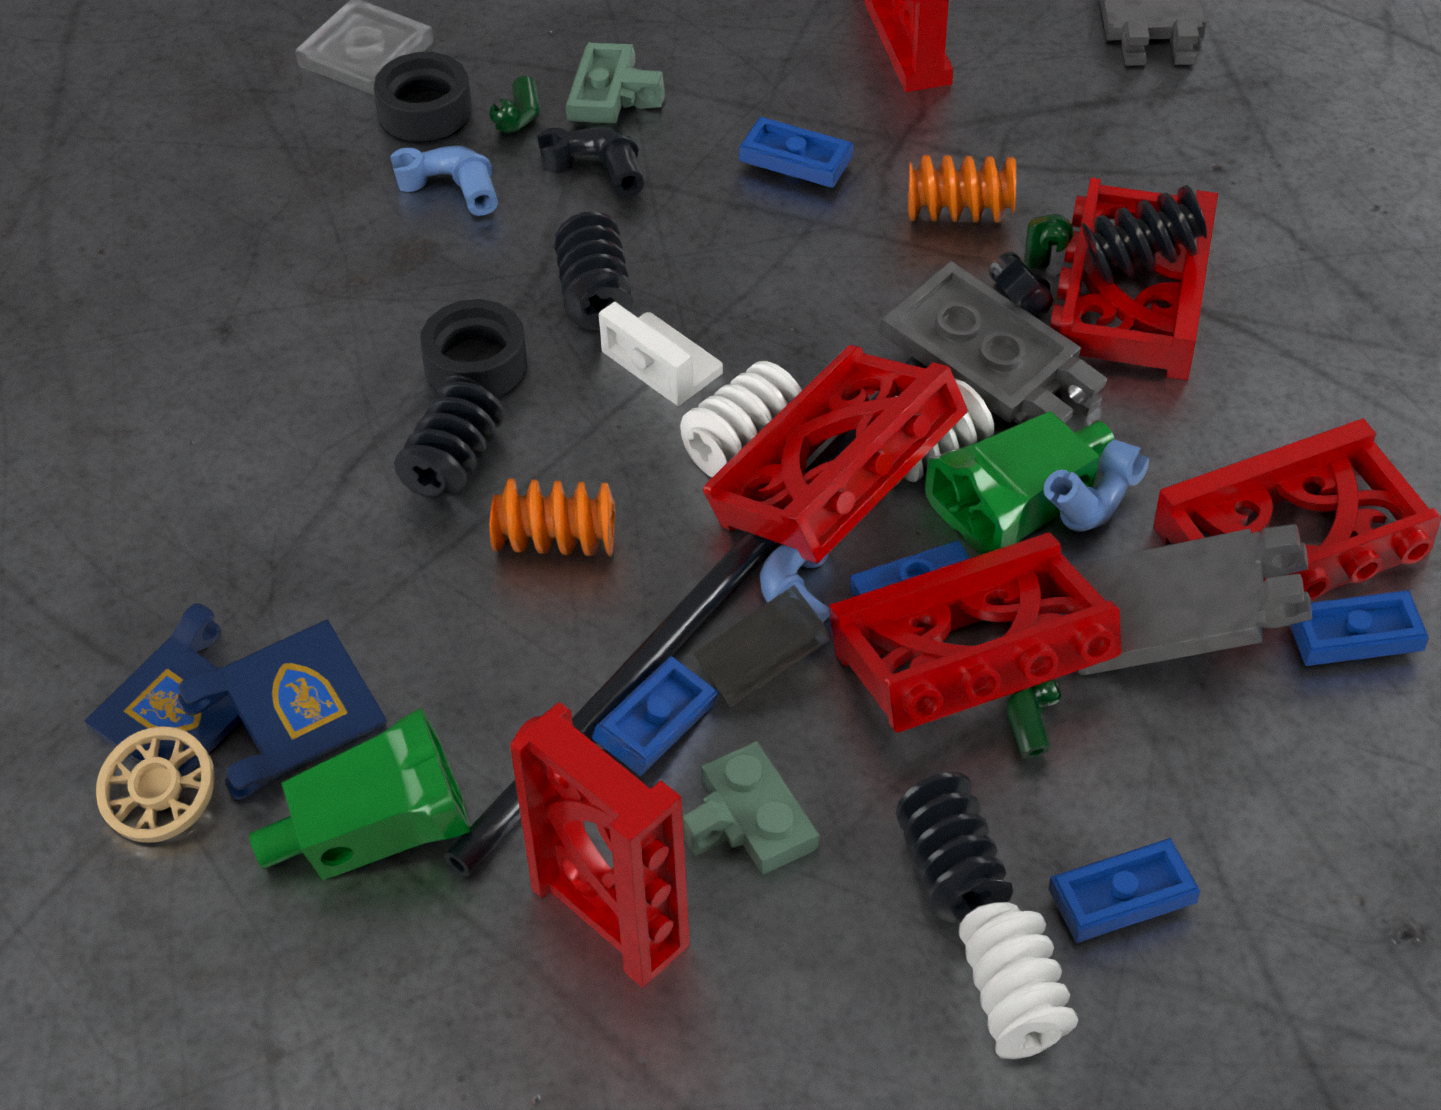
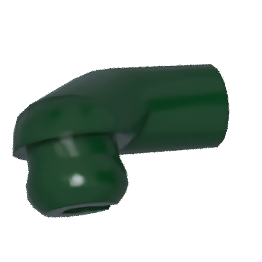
[489,76,540,134]
[1024,214,1074,269]
[1006,679,1062,759]

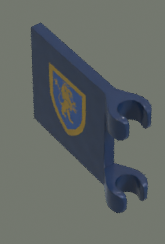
[84,603,242,776]
[178,619,387,800]

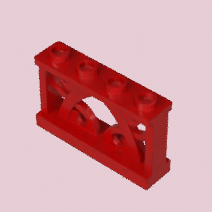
[863,0,954,93]
[1050,177,1218,381]
[703,345,968,564]
[1153,418,1441,601]
[829,532,1121,733]
[510,702,690,988]

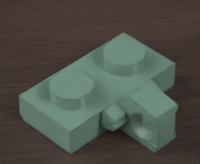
[565,42,665,124]
[683,741,819,875]

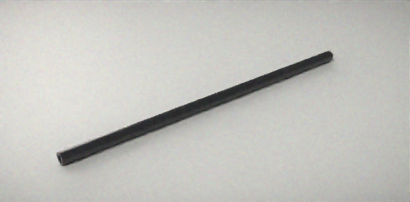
[444,356,927,877]

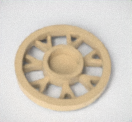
[96,726,215,843]

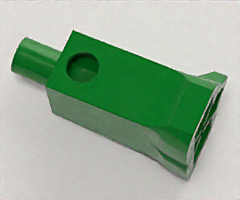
[924,411,1115,555]
[249,707,471,881]

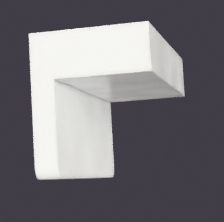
[599,302,723,406]

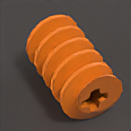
[908,155,1016,223]
[490,478,615,557]

